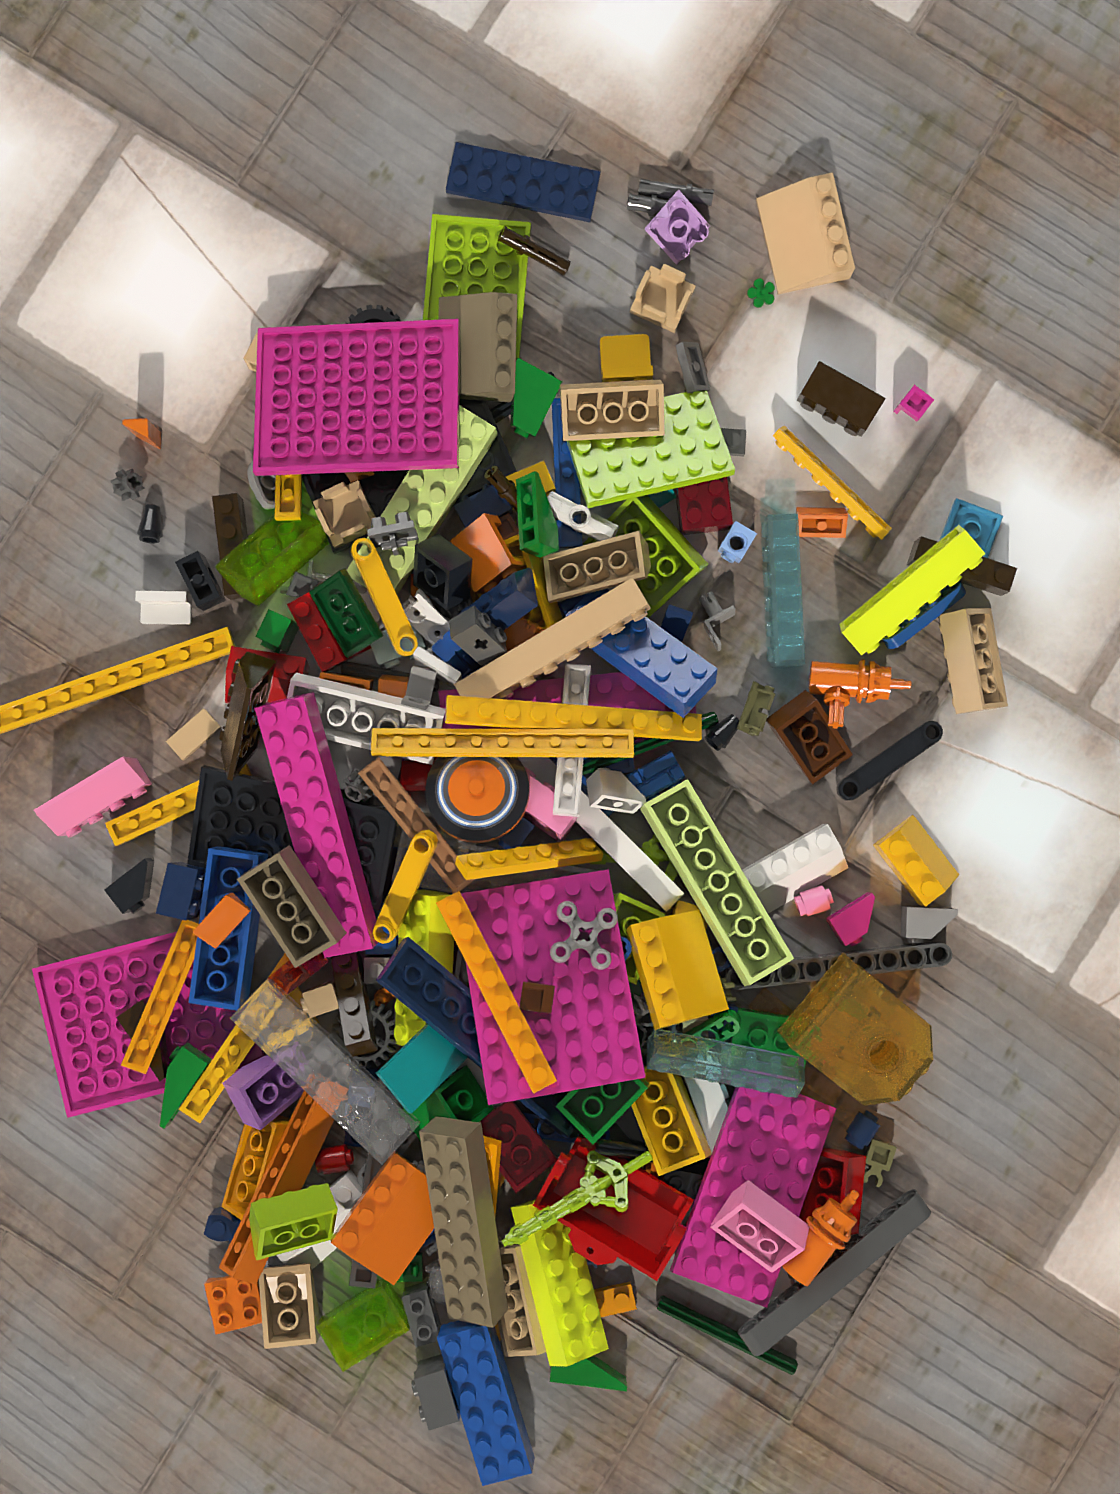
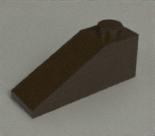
[116,997,169,1081]

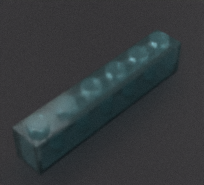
[761,514,805,668]
[647,1029,805,1098]

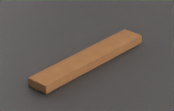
[358,757,475,893]

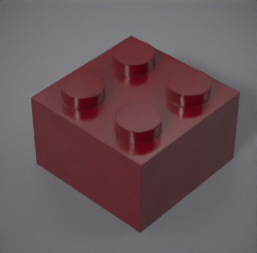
[675,477,733,535]

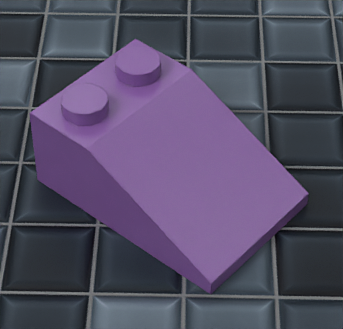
[223,1041,313,1130]

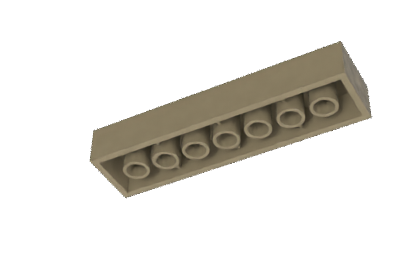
[419,1116,508,1328]

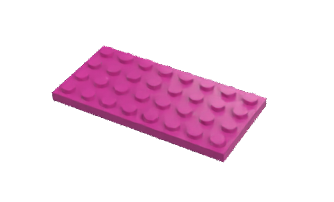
[670,1071,837,1308]

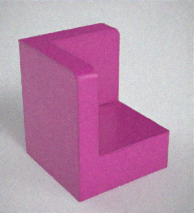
[893,384,934,422]

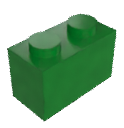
[255,609,299,653]

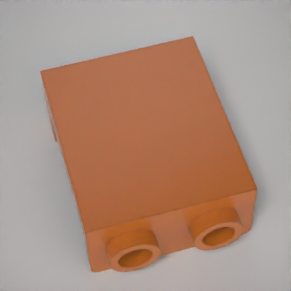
[450,513,524,594]

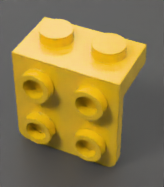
[600,334,653,382]

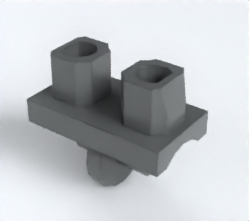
[367,512,418,556]

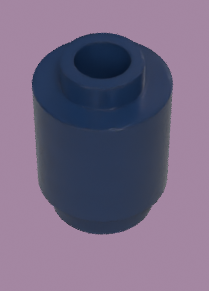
[845,1110,881,1150]

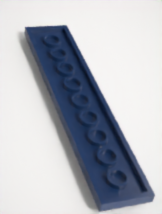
[376,937,575,1138]

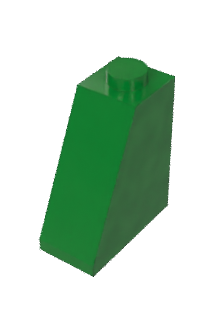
[510,358,563,438]

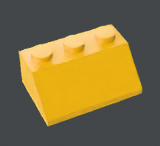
[873,815,959,907]

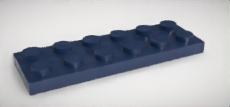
[446,142,601,223]

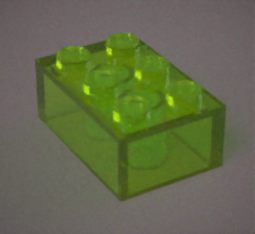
[316,1278,410,1372]

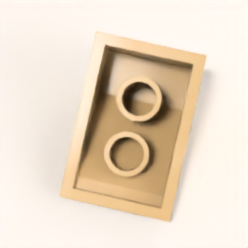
[259,1263,321,1349]

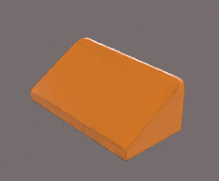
[122,418,161,449]
[795,507,848,538]
[193,893,251,949]

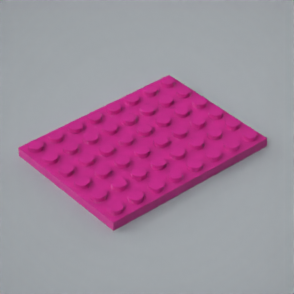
[253,319,460,476]
[461,869,646,1105]
[32,932,265,1118]

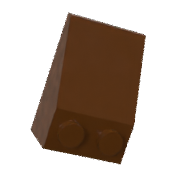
[766,690,853,785]

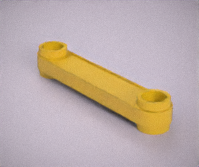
[351,538,418,657]
[372,830,438,944]

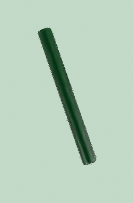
[582,712,719,775]
[656,1296,798,1375]

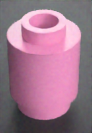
[794,885,834,917]

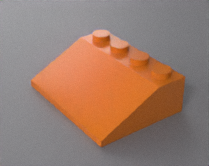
[331,1150,434,1285]

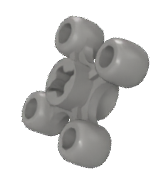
[550,901,618,970]

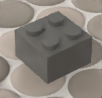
[411,1354,460,1430]

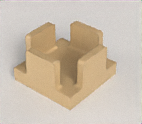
[630,264,696,333]
[313,480,376,549]

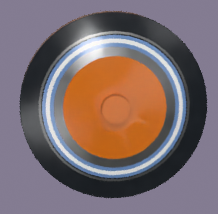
[425,757,530,843]

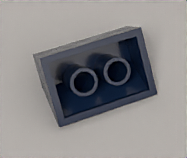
[458,568,538,630]

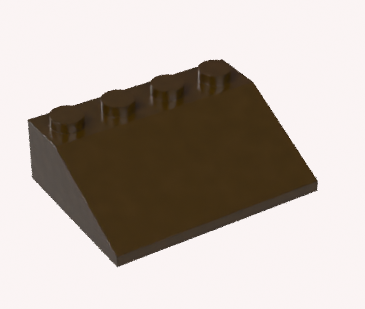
[219,652,276,781]

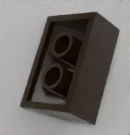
[796,361,886,437]

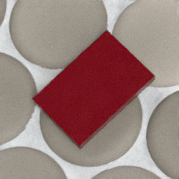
[478,1101,557,1193]

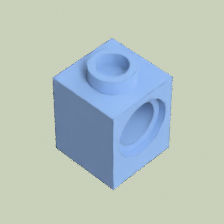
[718,521,757,563]

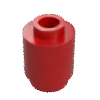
[315,1144,354,1175]

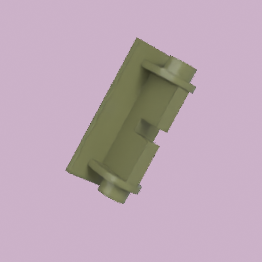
[737,681,776,736]

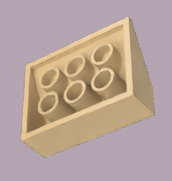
[756,172,855,294]

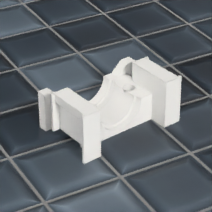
[402,588,450,655]

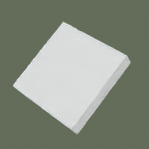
[413,647,462,689]

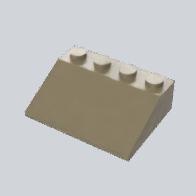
[438,292,517,402]

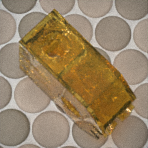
[777,952,933,1106]

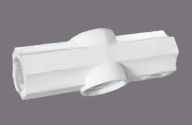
[547,491,619,541]

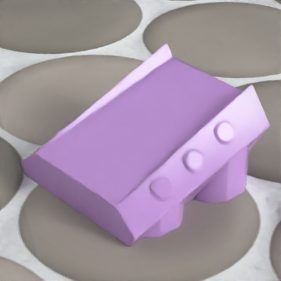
[645,189,710,265]

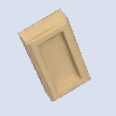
[166,708,222,760]

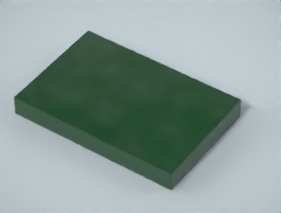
[309,568,384,658]

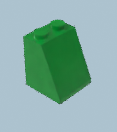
[399,1065,494,1142]

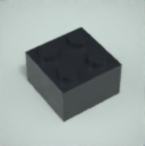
[413,534,473,611]

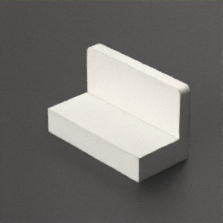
[135,591,192,625]

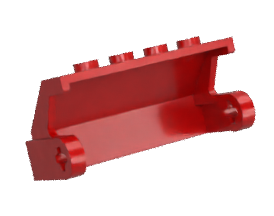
[533,1132,693,1281]

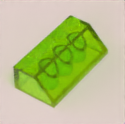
[215,512,329,606]

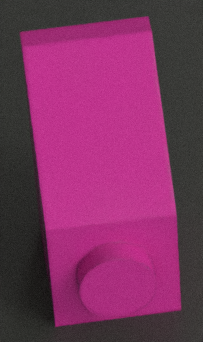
[825,892,875,947]

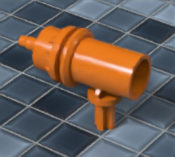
[809,659,912,729]
[782,1190,859,1286]

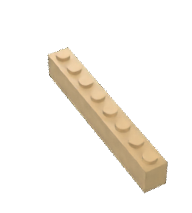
[454,577,651,699]

